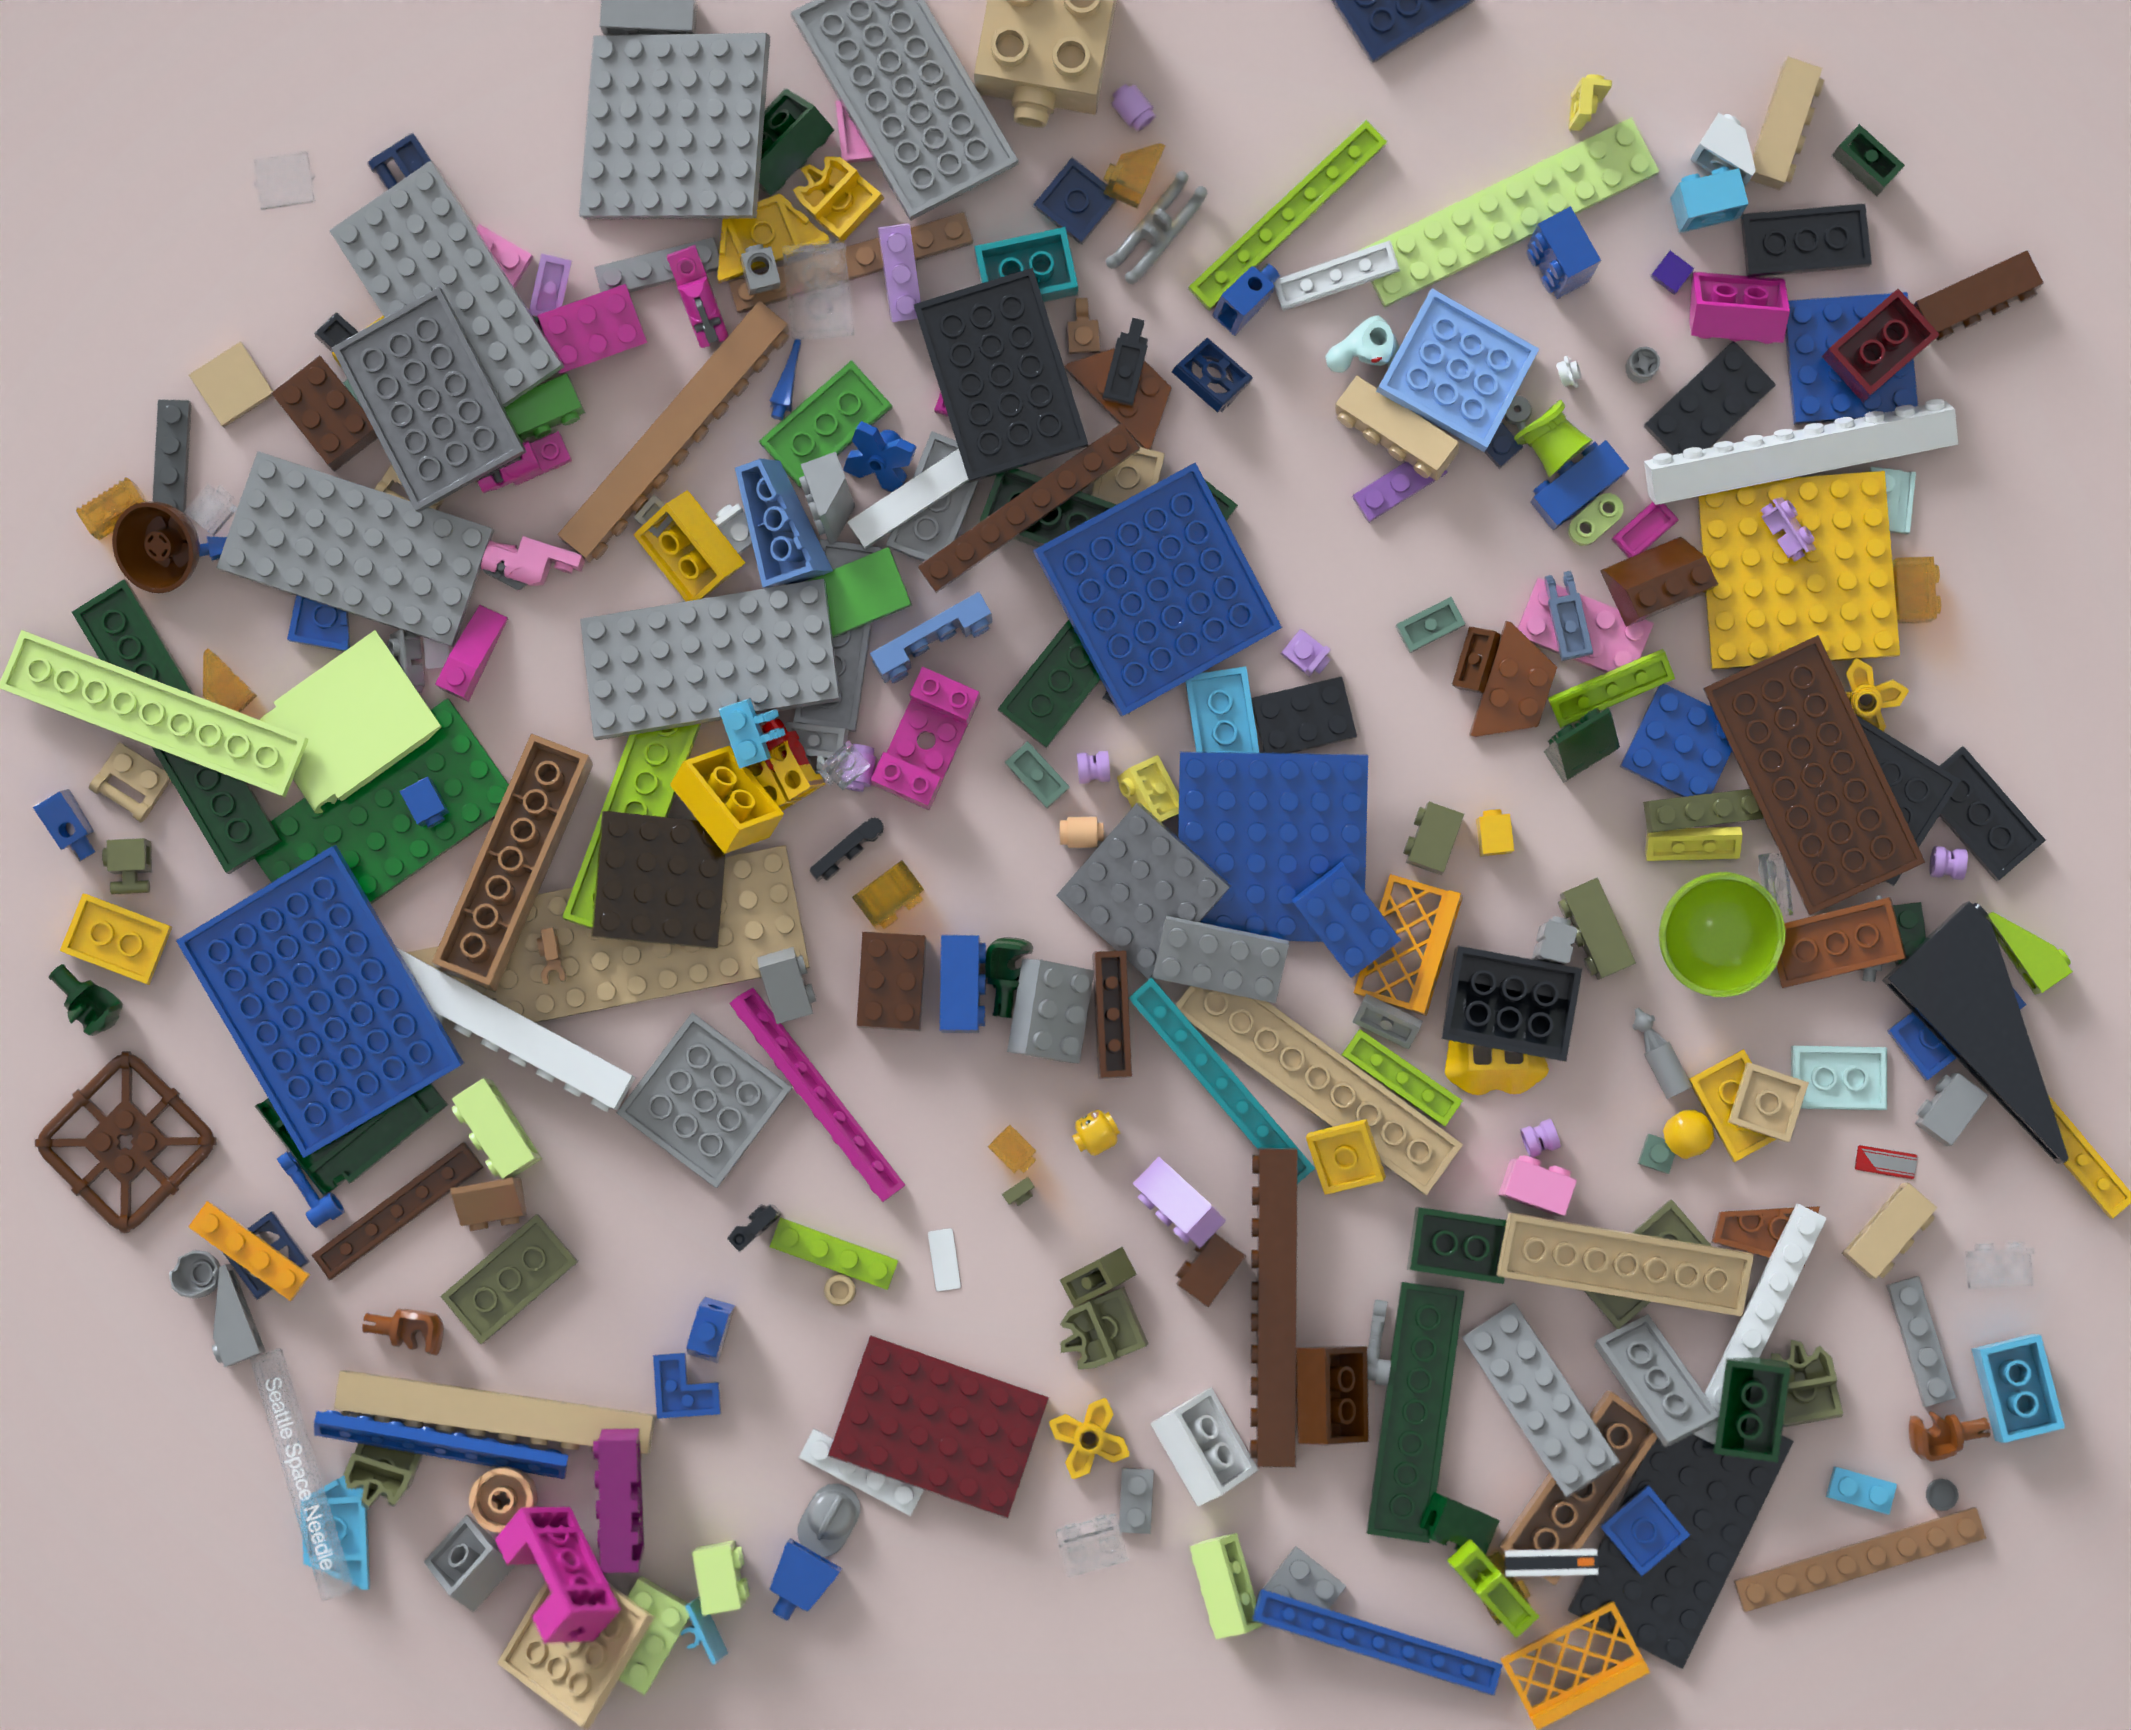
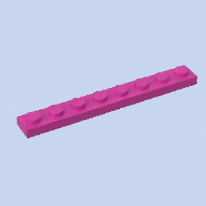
[729,988,905,1202]

